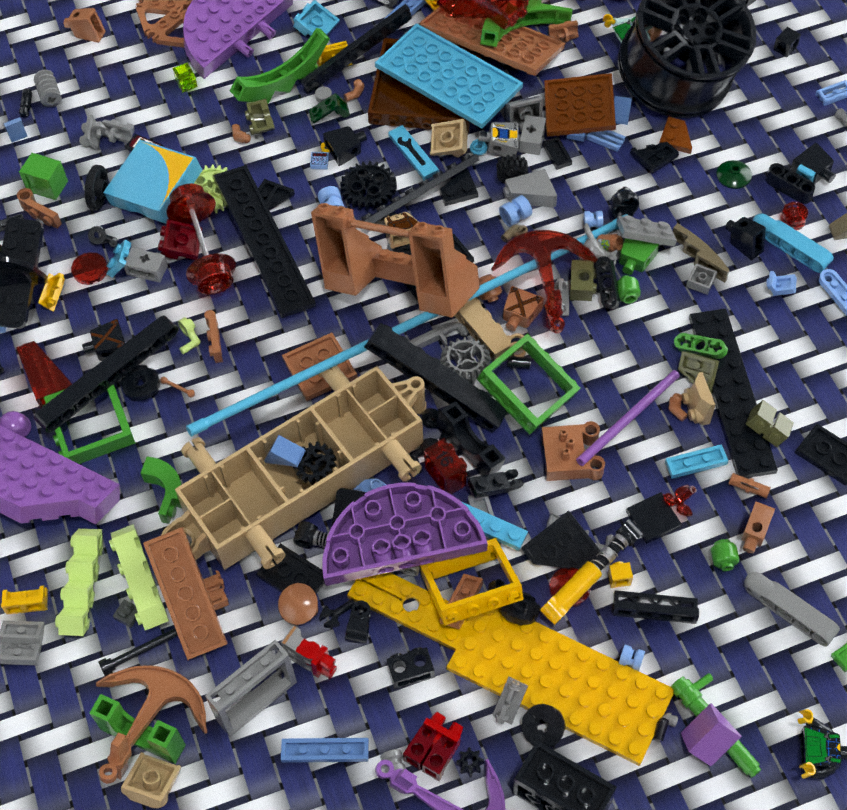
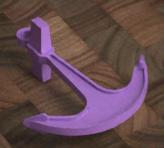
[375,759,506,810]

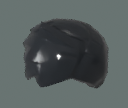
[610,186,639,219]

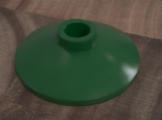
[716,160,752,189]

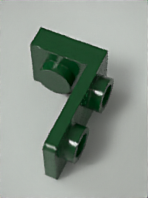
[309,93,350,123]

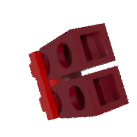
[403,712,463,781]

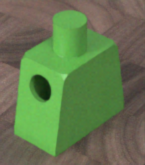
[619,238,659,275]

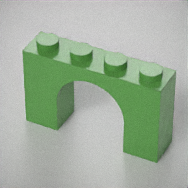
[89,694,186,764]

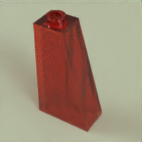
[16,341,72,408]

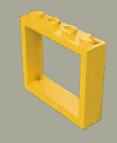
[420,538,524,626]

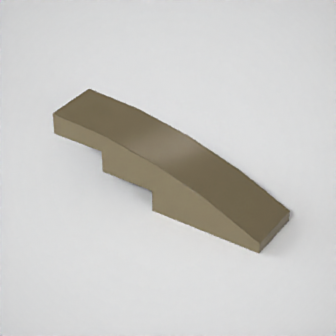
[673,223,729,283]

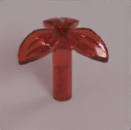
[663,484,697,516]

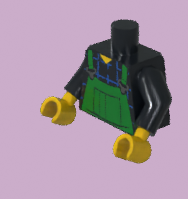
[798,709,847,780]

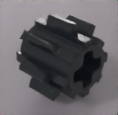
[456,747,484,777]

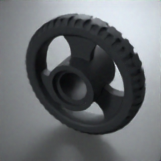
[84,165,108,211]

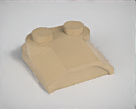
[430,119,468,157]
[682,372,716,425]
[121,752,181,808]

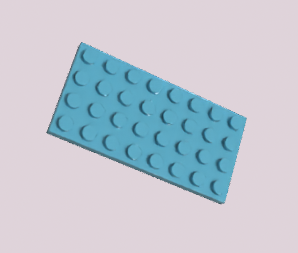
[375,23,523,129]

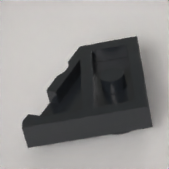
[630,142,679,174]
[440,168,478,206]
[258,179,295,211]

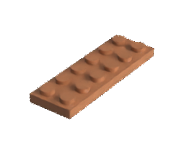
[143,527,228,660]

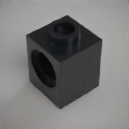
[773,27,801,57]

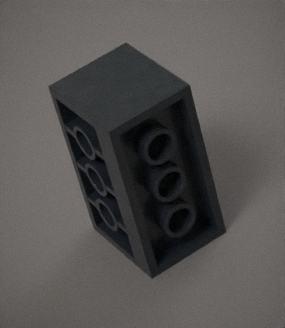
[513,741,617,810]

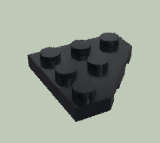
[521,510,601,570]

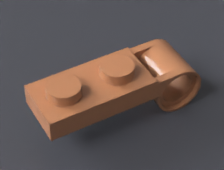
[17,188,62,229]

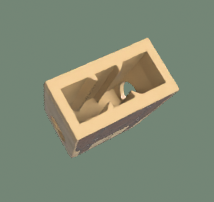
[384,212,418,249]

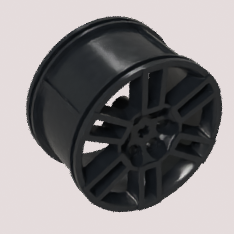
[618,0,756,118]

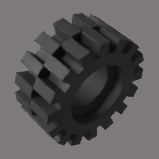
[496,154,528,184]

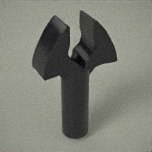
[319,599,355,628]

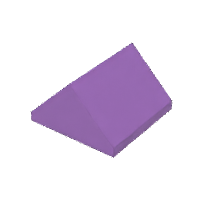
[681,703,742,766]

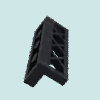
[613,590,699,624]

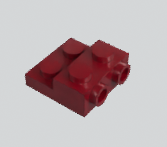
[157,219,202,260]

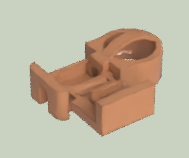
[203,570,229,610]

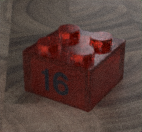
[424,438,467,495]

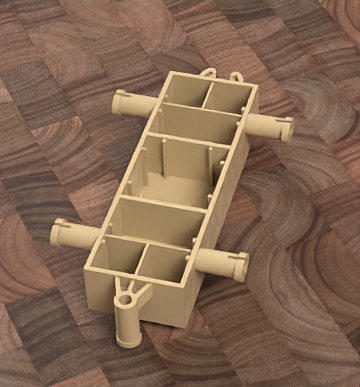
[161,358,427,570]

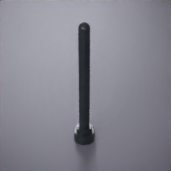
[98,628,178,677]

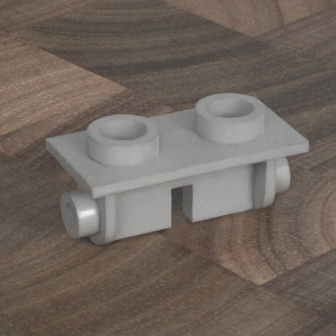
[550,278,569,316]
[493,676,528,725]

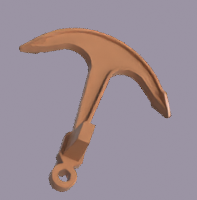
[96,665,207,784]

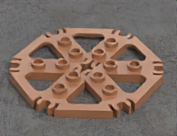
[135,0,192,48]

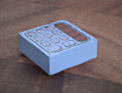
[310,152,329,170]

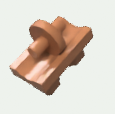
[548,20,579,42]

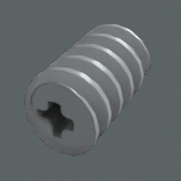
[34,70,62,107]

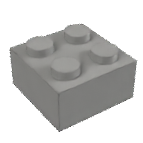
[686,264,718,295]

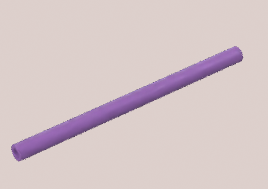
[576,370,680,466]

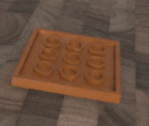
[544,73,616,137]

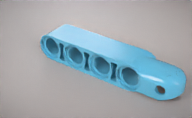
[753,213,834,273]

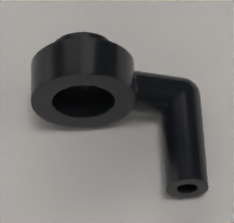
[88,226,118,247]
[421,408,449,443]
[409,438,441,474]

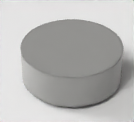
[315,86,332,102]

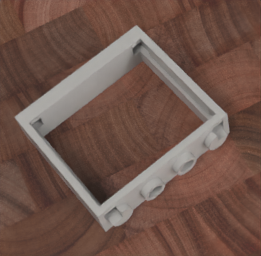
[205,640,297,737]

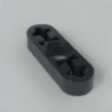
[595,256,620,309]

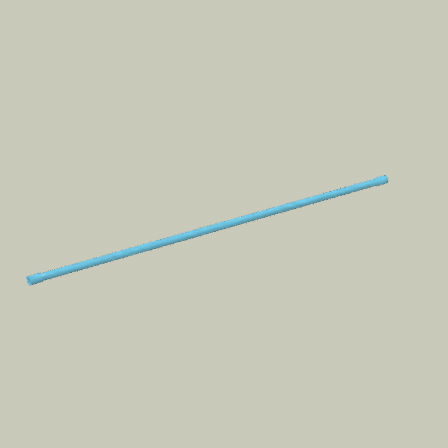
[186,214,628,437]

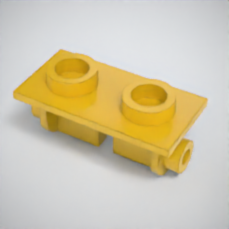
[38,273,65,312]

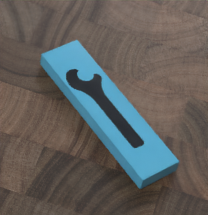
[388,125,439,180]

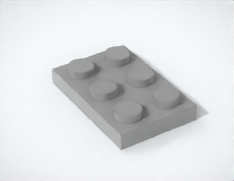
[617,215,677,247]

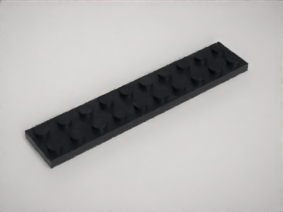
[213,165,316,318]
[689,308,778,478]

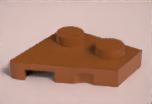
[659,117,692,154]

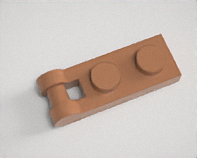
[204,310,223,363]

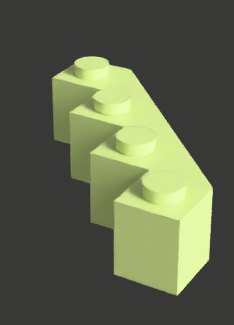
[109,524,169,630]
[55,528,103,636]

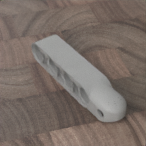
[744,572,840,647]

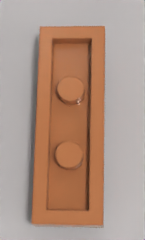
[440,574,483,629]

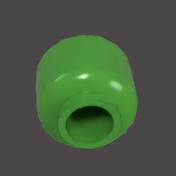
[617,275,641,304]
[710,539,739,571]

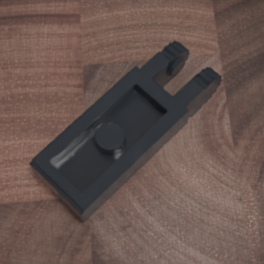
[467,469,524,498]

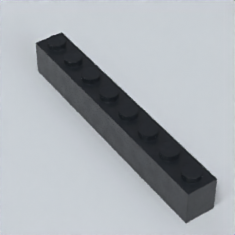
[364,323,507,433]

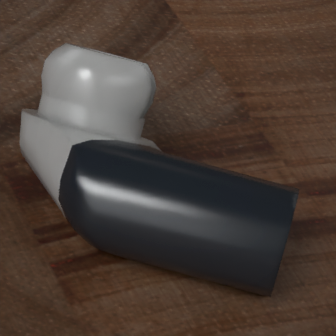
[653,713,678,741]

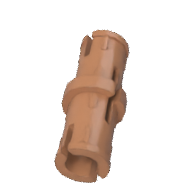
[729,473,771,499]

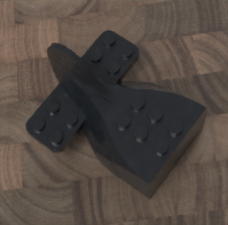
[0,218,48,329]

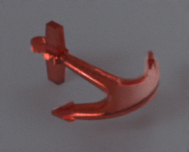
[491,230,598,333]

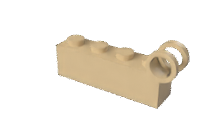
[454,297,526,362]

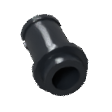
[507,354,531,370]

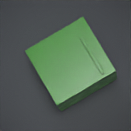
[19,153,68,200]

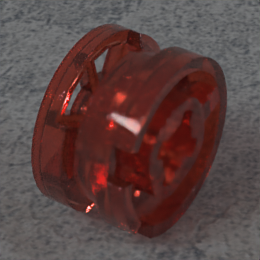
[780,202,808,230]

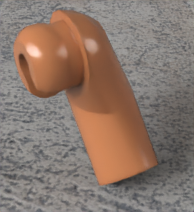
[344,79,365,102]
[232,124,251,143]
[669,393,688,422]

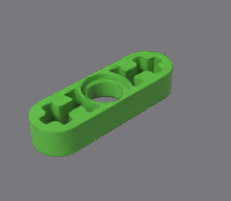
[674,333,728,359]

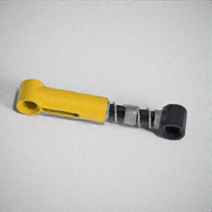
[540,518,644,625]

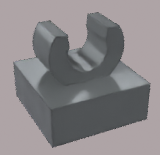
[113,599,138,628]

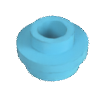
[470,139,487,155]

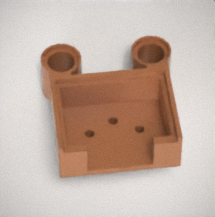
[541,421,605,481]

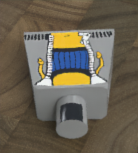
[478,122,518,157]

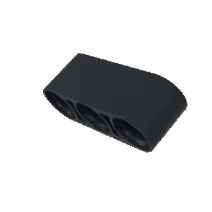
[766,163,815,204]

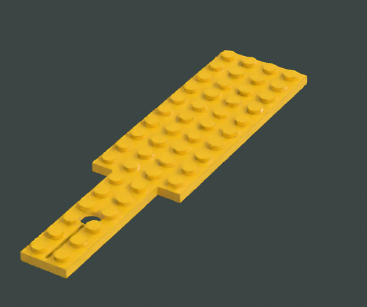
[347,572,674,766]

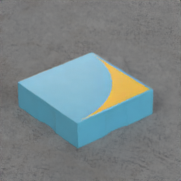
[103,140,202,224]

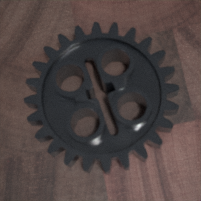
[340,161,397,211]

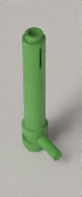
[671,673,761,778]

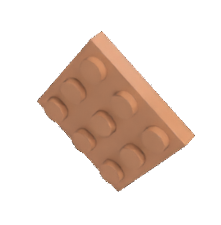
[282,333,358,401]

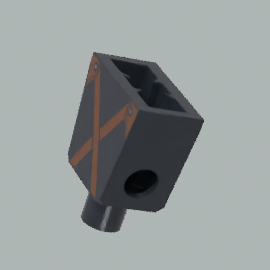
[82,319,125,361]

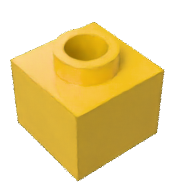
[608,561,633,588]

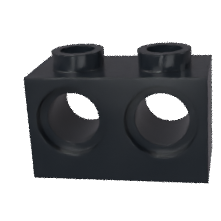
[386,647,435,690]

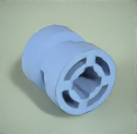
[583,211,603,229]
[619,644,645,671]

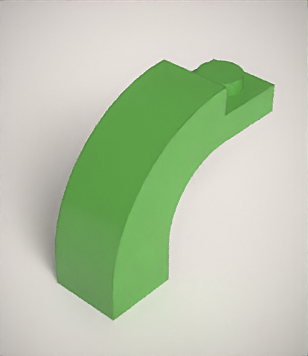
[141,456,182,524]

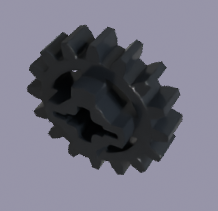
[293,441,337,485]

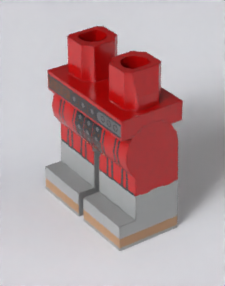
[281,625,337,679]

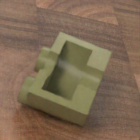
[244,99,275,135]

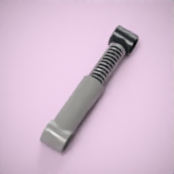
[293,521,420,576]

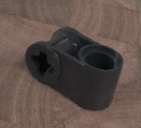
[345,600,371,643]

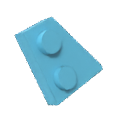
[106,240,131,278]

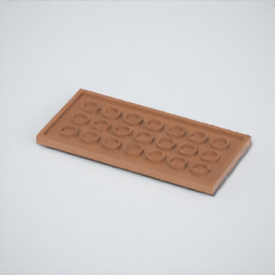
[419,0,565,76]

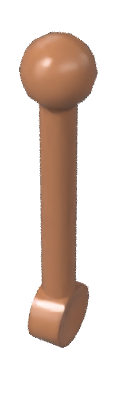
[160,377,195,398]

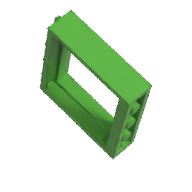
[477,333,581,435]
[43,384,135,464]

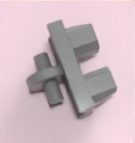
[79,114,107,149]
[102,119,134,143]

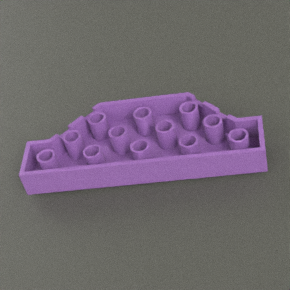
[0,425,120,525]

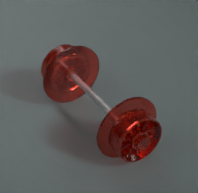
[166,183,236,295]

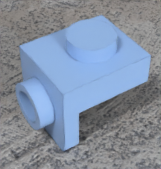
[767,271,797,296]

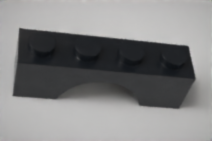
[437,401,506,475]

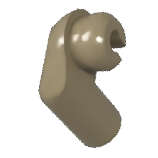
[501,225,528,243]

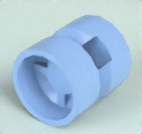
[318,186,344,207]
[499,195,532,227]

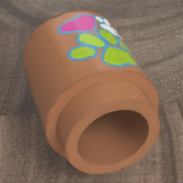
[597,234,624,252]

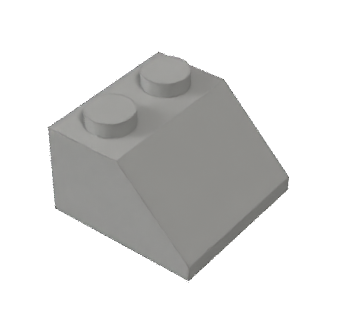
[503,96,543,128]

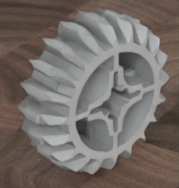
[440,337,491,384]

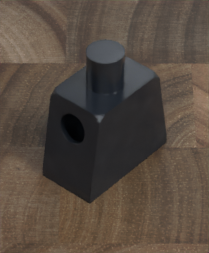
[323,126,367,166]
[790,142,836,184]
[725,217,766,261]

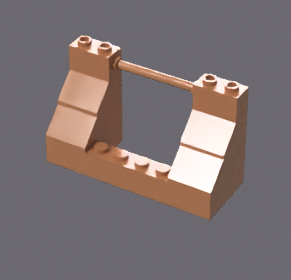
[311,203,480,318]

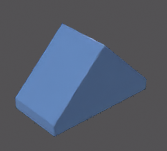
[614,95,632,125]
[3,117,28,142]
[264,435,306,467]

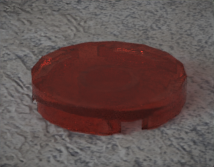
[71,252,108,285]

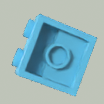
[293,0,340,36]

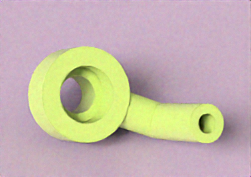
[178,317,201,355]

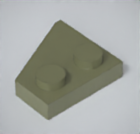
[678,351,719,394]

